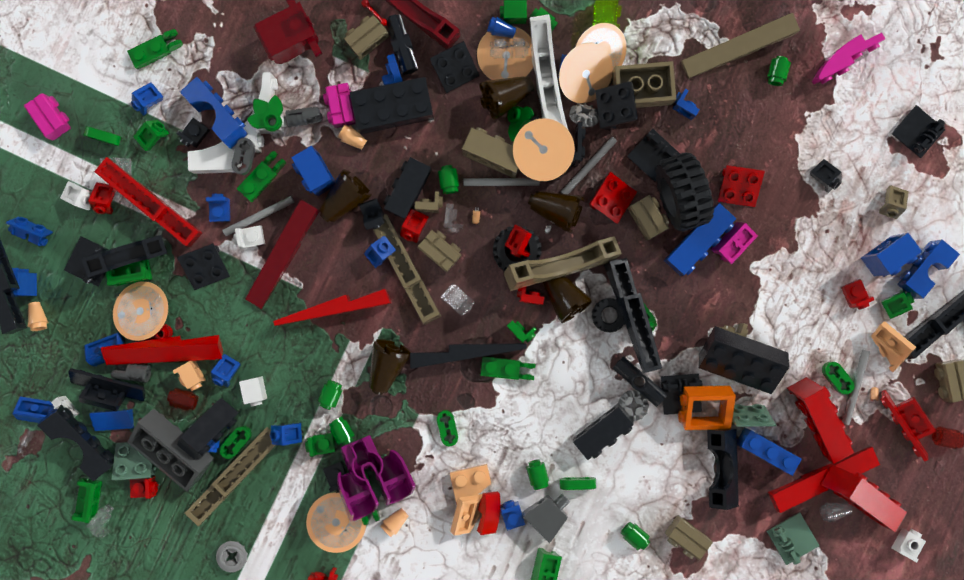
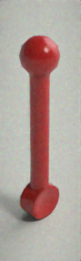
[361,0,387,26]

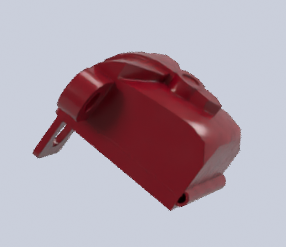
[253,0,323,64]

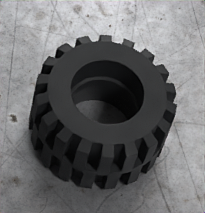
[493,225,541,272]

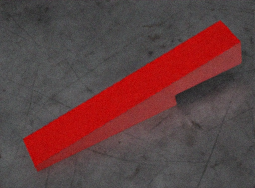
[94,157,202,247]
[273,289,392,326]
[101,335,223,365]
[768,446,880,513]

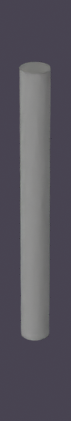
[560,137,617,194]
[464,178,540,186]
[223,196,295,236]
[842,350,870,425]

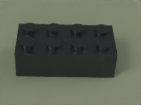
[350,77,434,134]
[698,326,790,394]

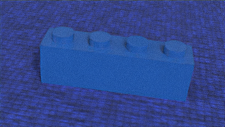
[664,203,736,276]

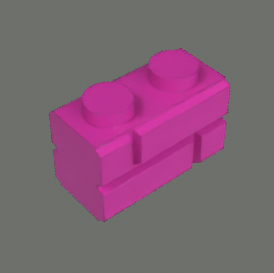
[323,83,356,128]
[24,93,71,141]

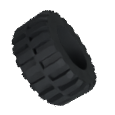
[655,152,714,232]

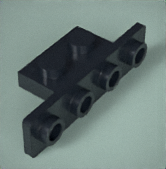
[68,368,146,412]

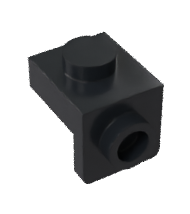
[359,198,384,230]

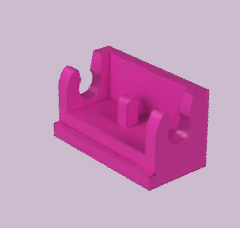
[711,222,758,264]

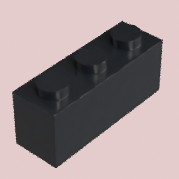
[384,157,432,220]
[177,398,239,460]
[573,403,634,460]

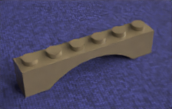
[504,236,622,291]

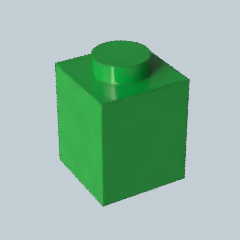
[500,0,527,24]

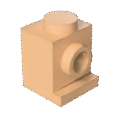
[173,361,206,392]

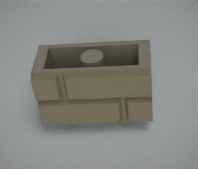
[344,15,389,60]
[627,195,669,241]
[417,230,462,273]
[934,359,964,402]
[665,515,713,560]

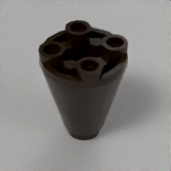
[479,77,534,119]

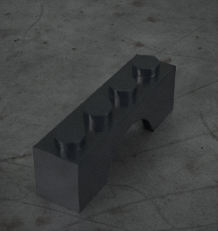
[81,234,167,277]
[37,404,114,481]
[707,428,739,510]

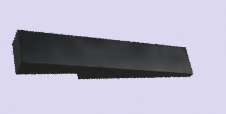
[0,240,27,334]
[604,258,662,373]
[905,290,964,359]
[410,343,527,369]

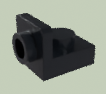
[176,118,210,148]
[810,159,842,193]
[323,461,347,493]

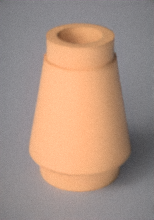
[338,124,367,150]
[28,302,48,331]
[380,508,409,537]

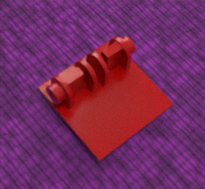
[718,165,765,207]
[589,171,637,224]

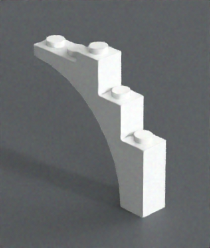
[530,14,568,129]
[188,72,286,174]

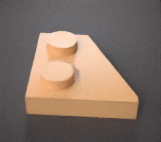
[871,321,916,372]
[450,464,491,505]
[450,494,482,536]

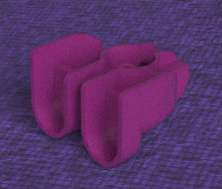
[337,435,416,522]

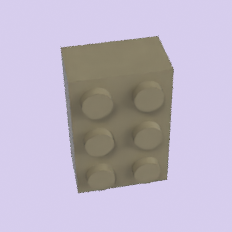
[612,61,676,108]
[462,127,519,178]

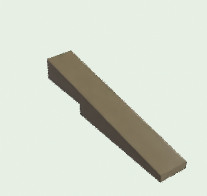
[681,13,800,79]
[373,214,441,325]
[185,427,276,526]

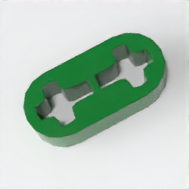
[83,126,122,146]
[822,361,854,394]
[437,410,458,447]
[220,426,252,459]
[560,477,596,490]

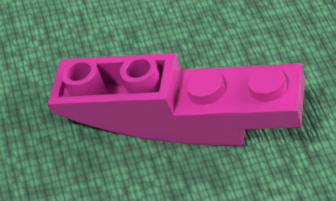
[812,33,885,84]

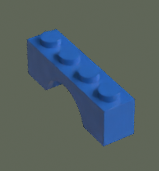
[180,77,248,149]

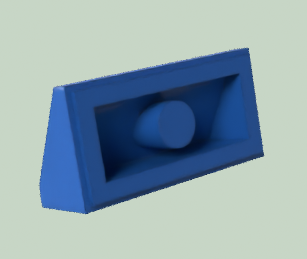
[84,332,125,367]
[12,397,54,423]
[90,409,134,431]

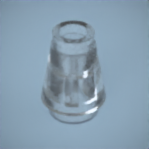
[820,503,852,522]

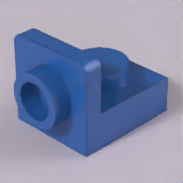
[382,54,403,85]
[131,82,163,116]
[672,88,700,120]
[206,194,231,222]
[364,236,396,268]
[211,354,241,388]
[270,423,302,446]
[500,500,525,531]

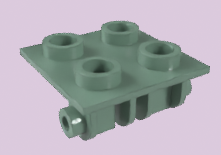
[732,404,776,427]
[111,442,156,481]
[767,512,819,565]

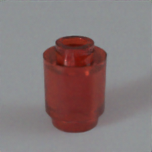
[167,388,199,411]
[932,426,964,449]

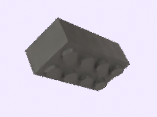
[127,409,214,492]

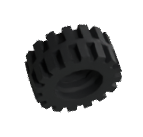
[591,298,625,332]

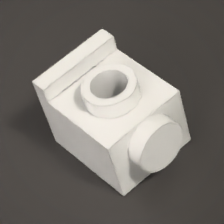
[891,528,926,563]

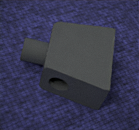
[523,494,570,543]

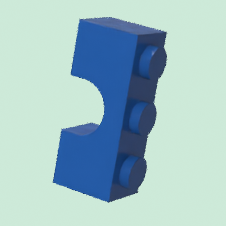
[897,239,960,299]
[737,427,802,476]

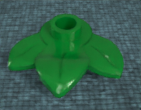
[247,95,283,132]
[507,106,534,142]

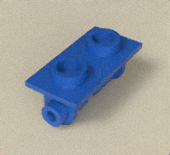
[6,217,53,246]

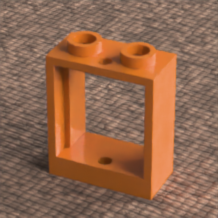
[678,386,736,430]

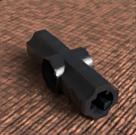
[386,14,418,75]
[612,356,668,407]

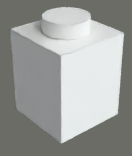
[239,376,267,407]

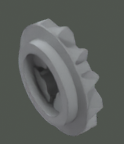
[569,103,599,127]
[618,390,649,421]
[216,540,248,572]

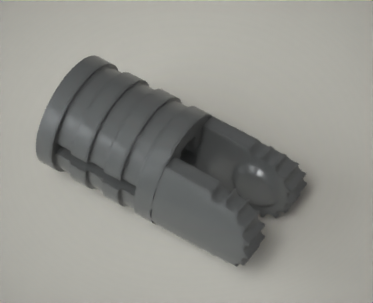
[285,107,323,128]
[110,364,151,383]

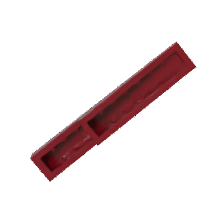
[245,199,320,309]

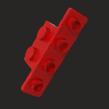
[880,390,936,461]

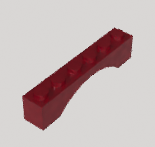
[385,0,460,50]

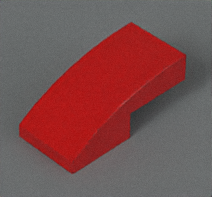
[477,491,500,535]

